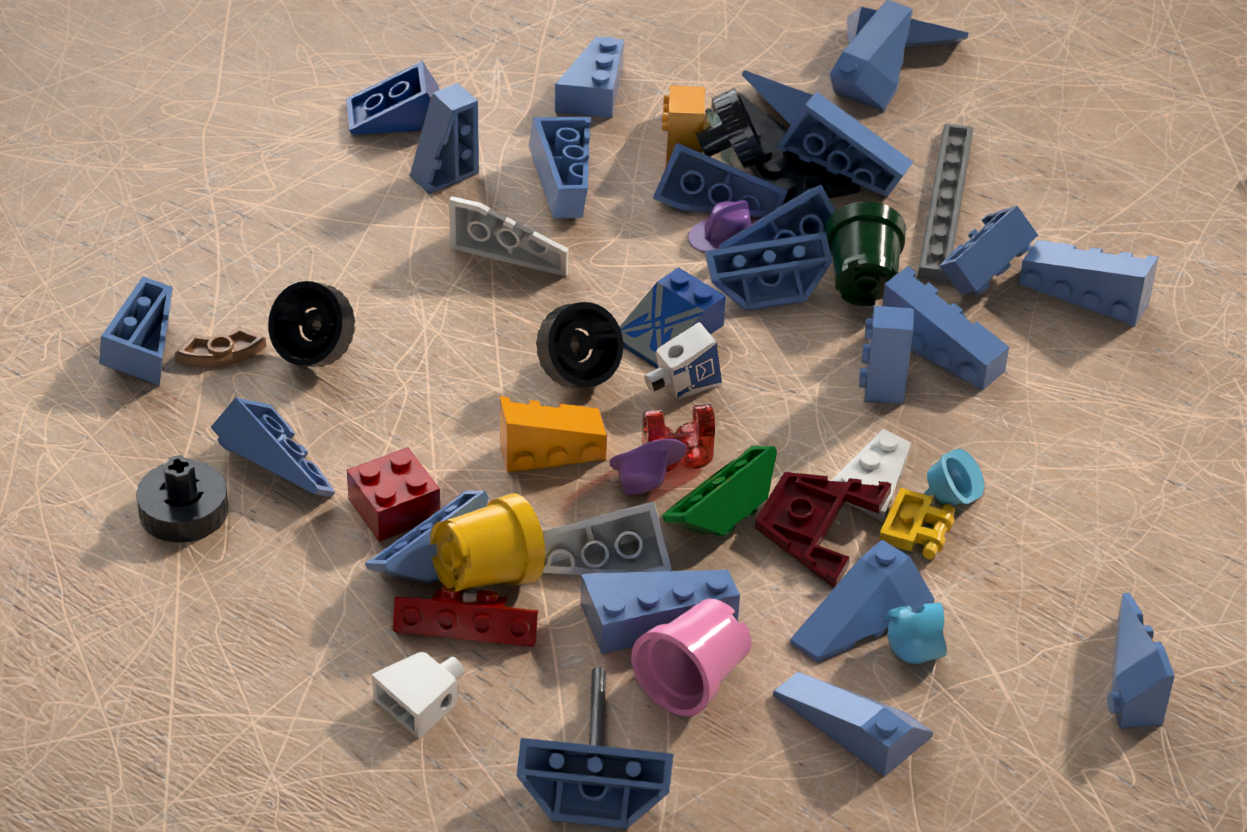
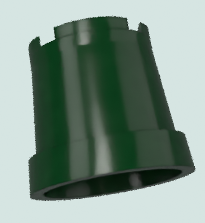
[825,202,906,306]

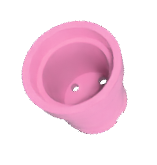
[631,599,751,716]

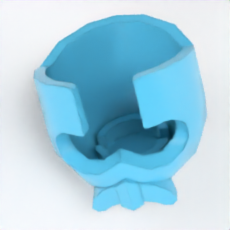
[883,602,947,664]

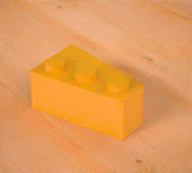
[662,85,705,166]
[499,396,607,473]

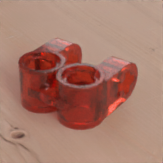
[641,404,715,472]

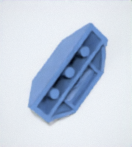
[705,232,833,311]
[365,491,488,584]
[516,738,674,829]

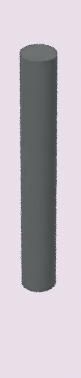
[589,667,606,746]

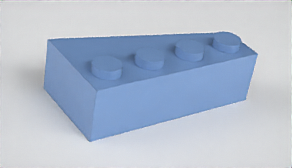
[776,92,913,197]
[882,266,1009,390]
[580,570,740,654]

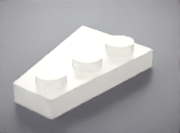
[831,429,911,522]

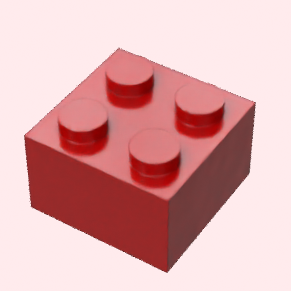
[347,447,440,542]

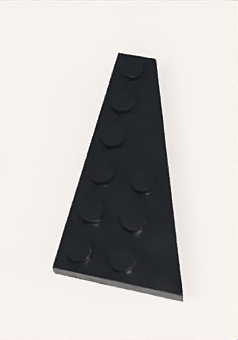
[711,92,860,205]

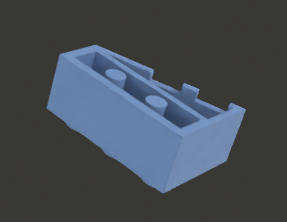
[555,36,624,118]
[940,206,1038,295]
[99,276,173,386]
[859,306,914,404]

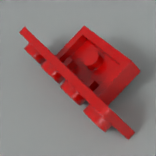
[393,587,539,647]

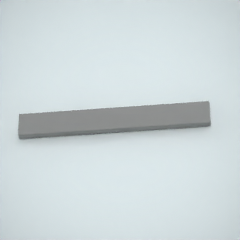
[917,124,973,282]

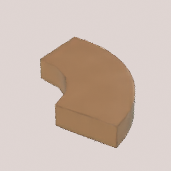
[175,327,267,367]

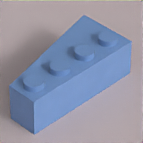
[529,117,591,219]
[1019,240,1159,326]

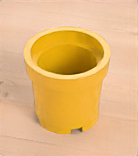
[430,493,545,591]

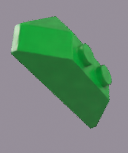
[662,446,777,536]

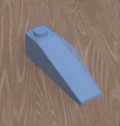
[742,70,858,124]
[653,143,788,218]
[790,540,935,662]

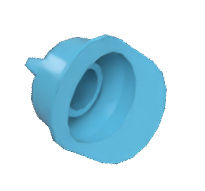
[924,449,985,506]

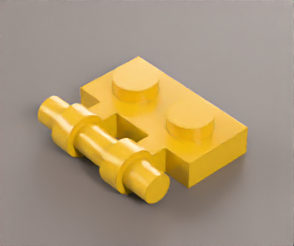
[879,488,955,559]

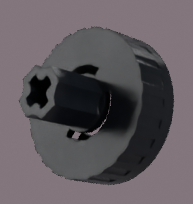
[696,88,767,169]
[268,281,355,367]
[536,302,623,388]
[136,455,229,543]

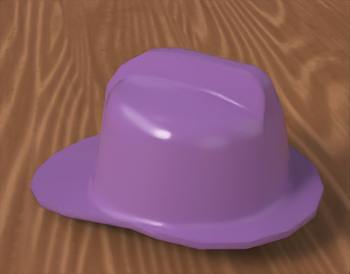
[688,200,754,252]
[610,439,687,496]

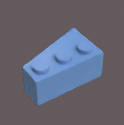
[409,83,479,194]

